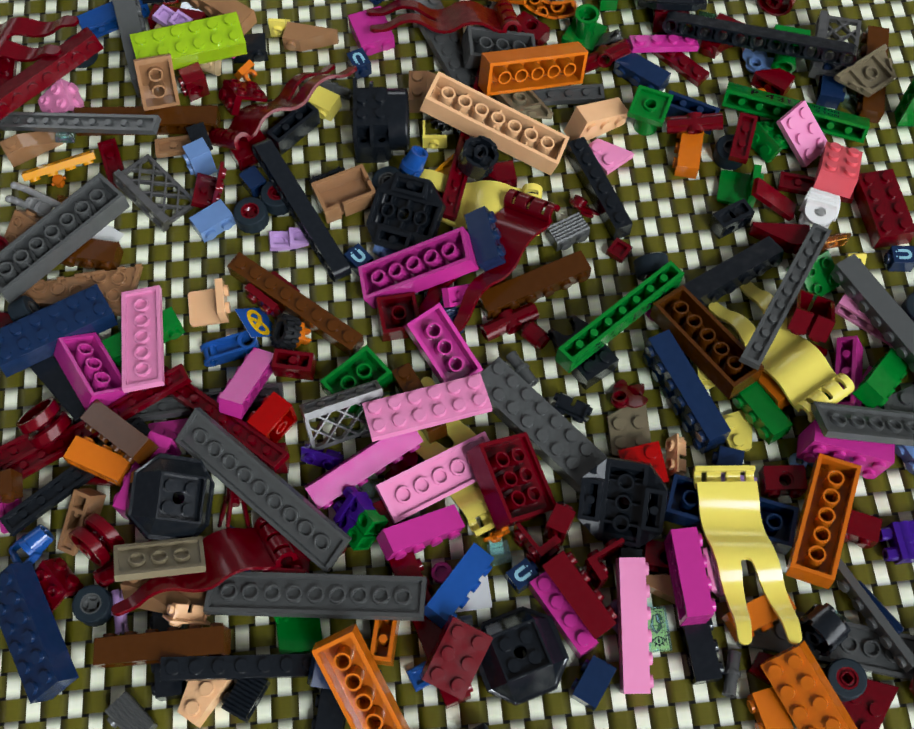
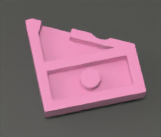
[588,138,634,176]

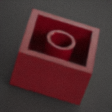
[375,292,419,342]

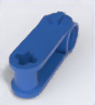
[200,330,260,367]

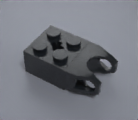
[548,314,619,390]

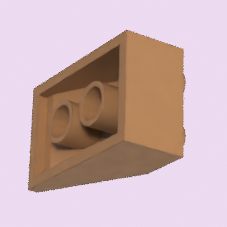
[133,54,180,111]
[408,71,437,113]

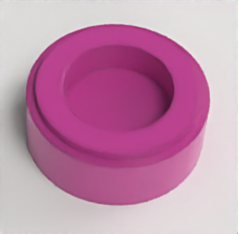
[431,562,452,585]

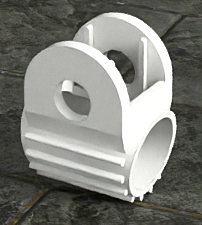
[798,187,841,229]

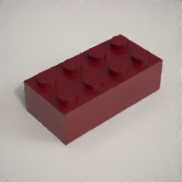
[854,169,914,249]
[542,550,618,640]

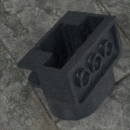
[353,78,410,163]

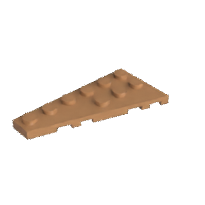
[17,263,143,316]

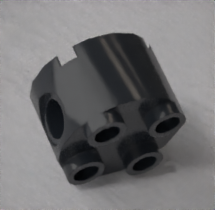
[457,136,499,181]
[799,603,851,656]

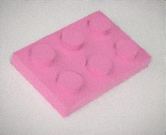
[776,100,828,167]

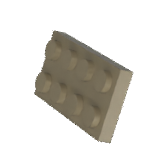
[113,536,206,582]

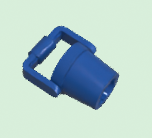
[398,145,428,177]
[9,524,55,565]

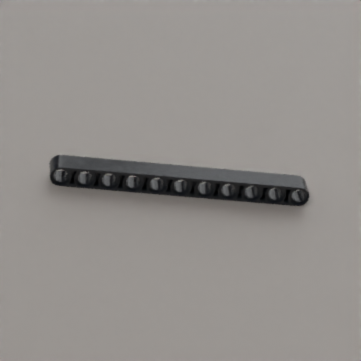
[662,11,858,67]

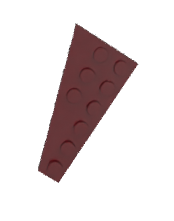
[748,652,899,729]

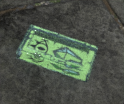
[648,606,673,653]

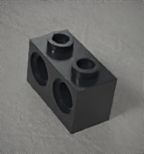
[709,198,755,239]

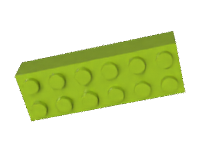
[129,12,247,70]

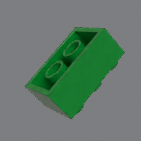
[320,345,393,418]

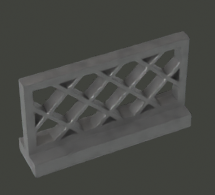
[808,10,862,78]
[113,154,195,232]
[299,380,384,451]

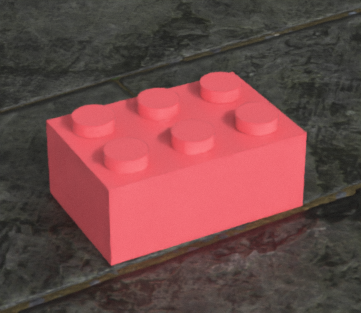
[813,142,863,199]

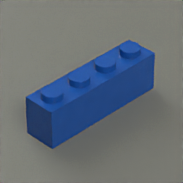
[77,0,150,38]
[424,542,494,629]

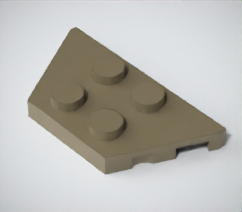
[833,44,897,97]
[494,90,553,119]
[607,404,651,458]

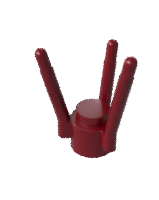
[217,488,251,528]

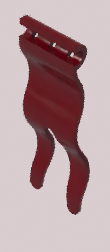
[366,0,522,34]
[0,15,79,62]
[209,64,357,150]
[418,189,560,332]
[99,516,298,616]

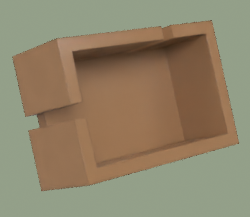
[311,164,376,224]

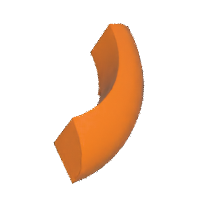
[524,0,578,19]

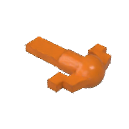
[483,526,510,543]

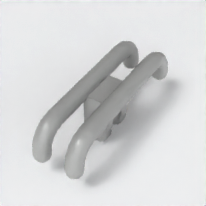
[5,182,61,217]

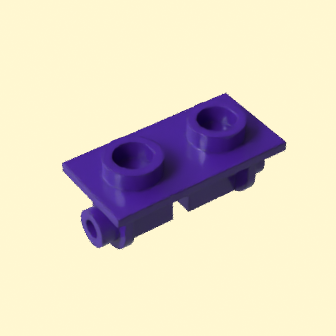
[301,443,344,470]

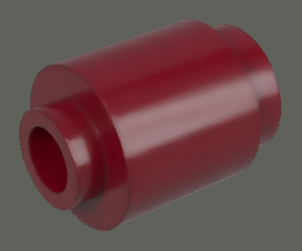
[521,322,550,350]

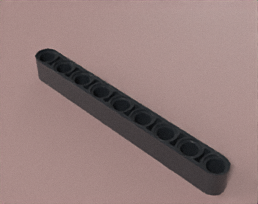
[251,138,352,282]

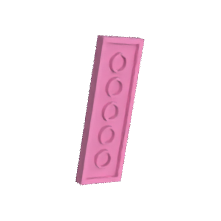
[121,285,165,393]
[362,373,492,442]
[375,431,490,524]

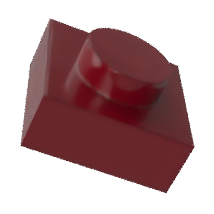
[606,237,633,264]

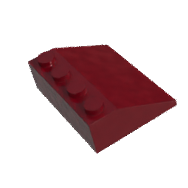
[466,432,556,531]

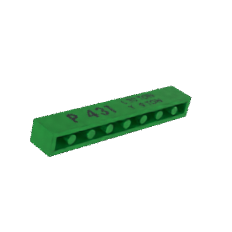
[722,82,870,143]
[555,260,685,373]

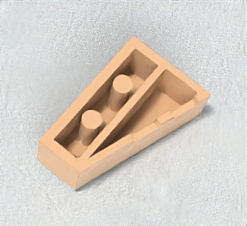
[564,97,628,141]
[177,680,234,728]

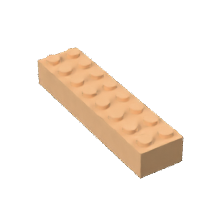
[420,71,570,176]

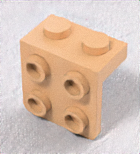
[188,278,231,327]

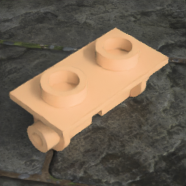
[665,433,687,477]
[162,602,211,627]

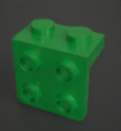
[751,120,790,163]
[716,164,764,208]
[786,250,840,301]
[274,617,322,654]

